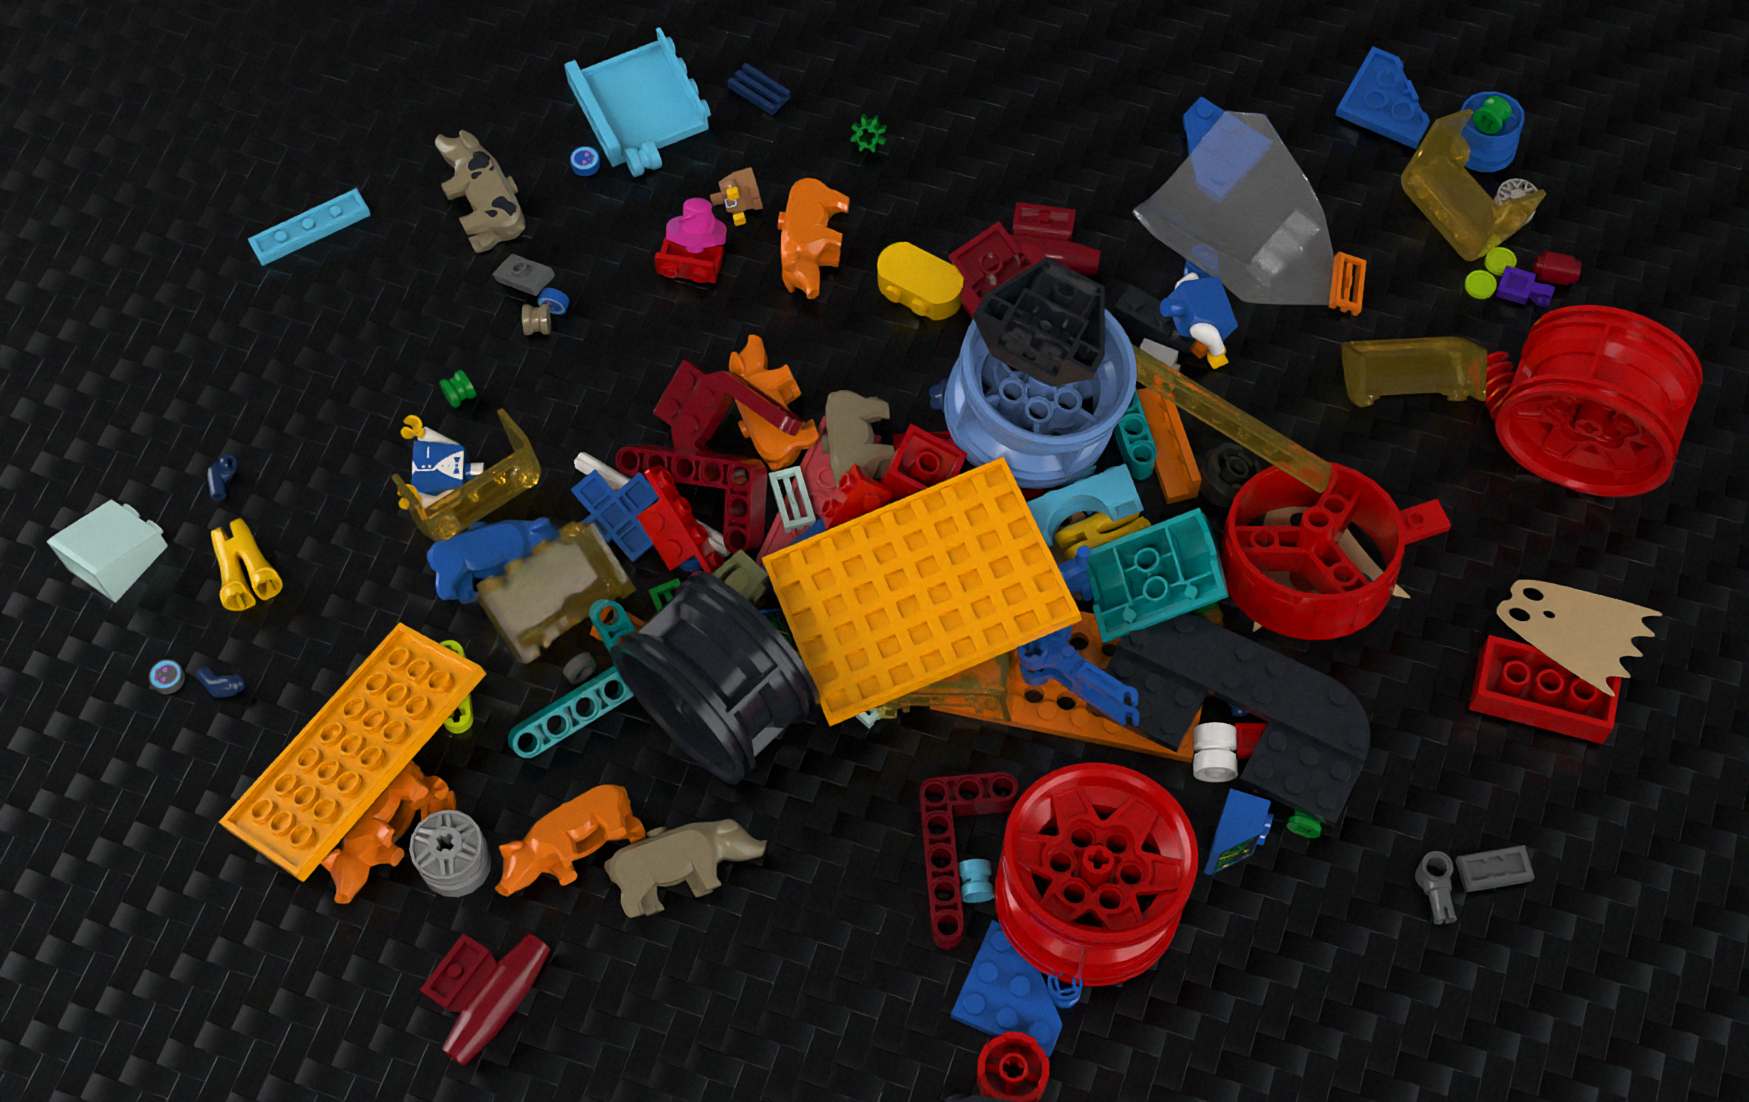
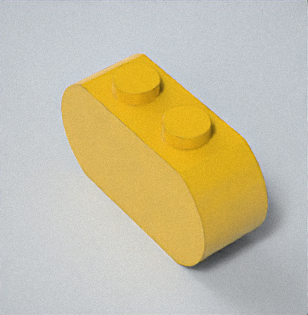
[877,242,963,320]

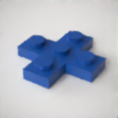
[567,469,660,563]

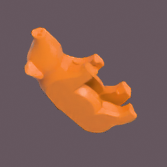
[778,178,850,299]
[729,335,820,472]
[320,760,449,904]
[495,784,646,896]

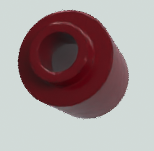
[1533,250,1582,286]

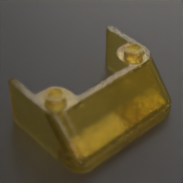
[1401,108,1547,261]
[1341,337,1487,407]
[391,408,542,542]

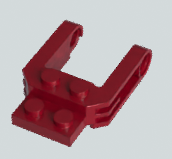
[948,221,1046,371]
[653,360,804,481]

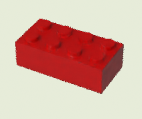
[1469,635,1622,744]

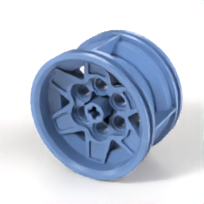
[944,309,1137,489]

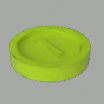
[1485,247,1517,276]
[1465,270,1497,299]

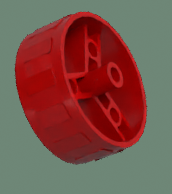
[1221,460,1406,640]

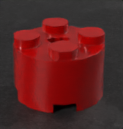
[977,1032,1049,1102]

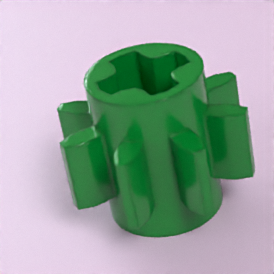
[850,114,887,152]

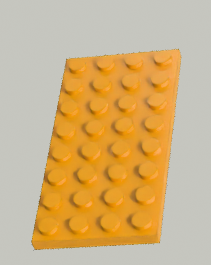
[219,623,486,882]

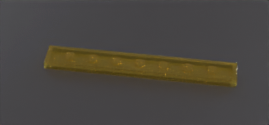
[1131,343,1332,493]

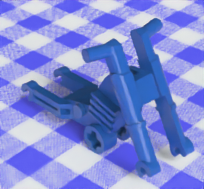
[1017,546,1140,726]

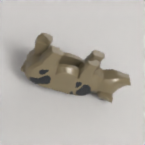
[435,130,525,253]

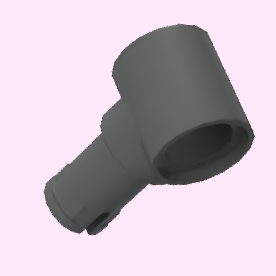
[1415,851,1457,924]

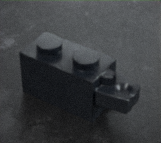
[1113,285,1198,354]

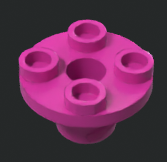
[666,198,727,253]

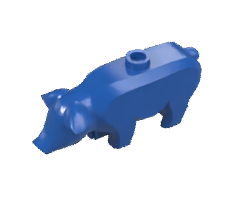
[427,517,579,604]

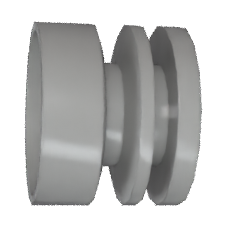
[409,810,492,897]

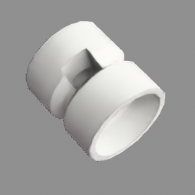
[1193,722,1238,782]

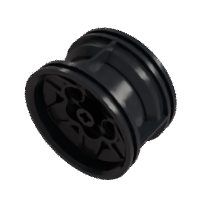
[610,571,820,784]

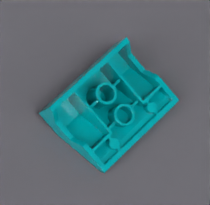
[1085,508,1229,643]

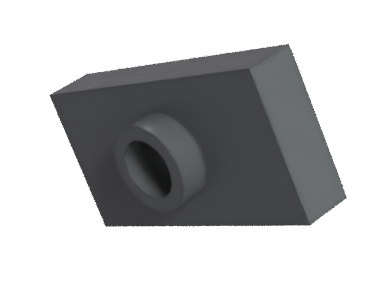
[492,254,555,296]
[1455,845,1535,893]

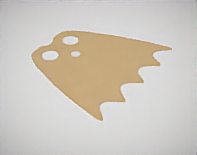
[1496,580,1662,696]

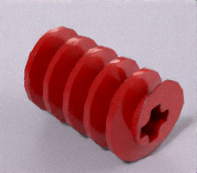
[1472,351,1515,422]

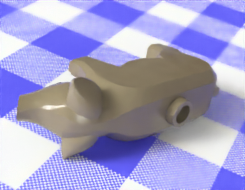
[821,390,894,488]
[604,819,767,918]

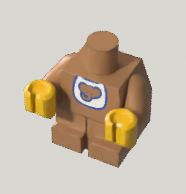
[710,167,763,226]

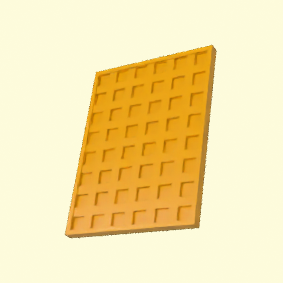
[762,456,1082,726]

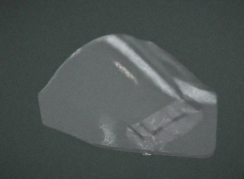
[1132,111,1334,305]

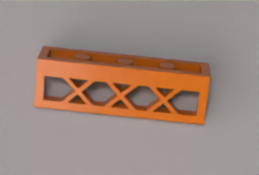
[1136,372,1202,504]

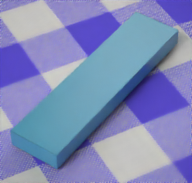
[248,188,371,266]

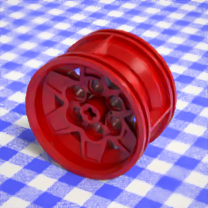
[1495,305,1703,497]
[994,763,1198,986]

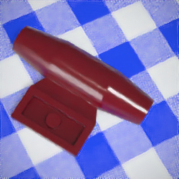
[1009,202,1100,275]
[420,933,551,1066]

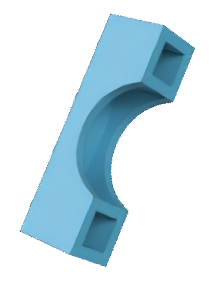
[1026,464,1144,547]

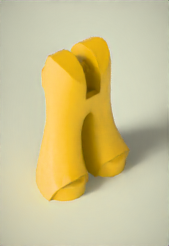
[1054,512,1151,561]
[211,518,283,611]

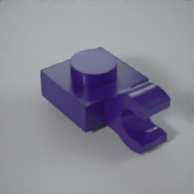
[1496,265,1555,308]

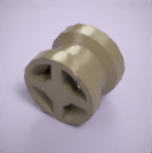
[522,304,551,335]

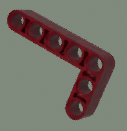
[615,444,767,554]
[919,772,1018,949]

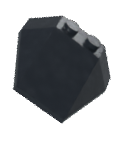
[973,257,1105,387]

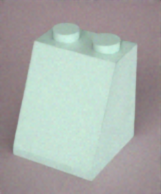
[47,499,168,603]

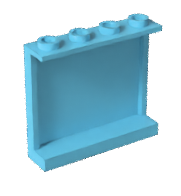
[564,27,711,167]

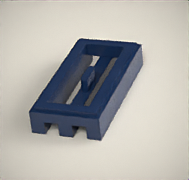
[727,63,791,116]

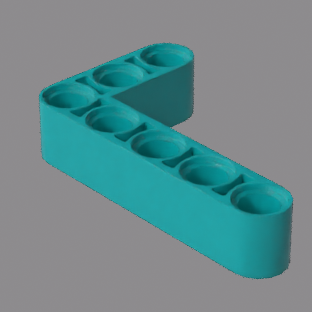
[1113,388,1157,480]
[508,598,636,758]

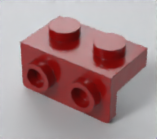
[654,237,724,284]
[821,464,893,530]

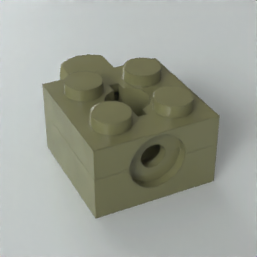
[711,549,772,611]

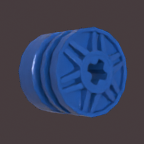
[1453,92,1525,172]

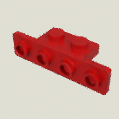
[636,465,725,574]

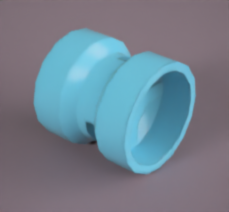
[623,139,662,177]
[958,859,994,903]

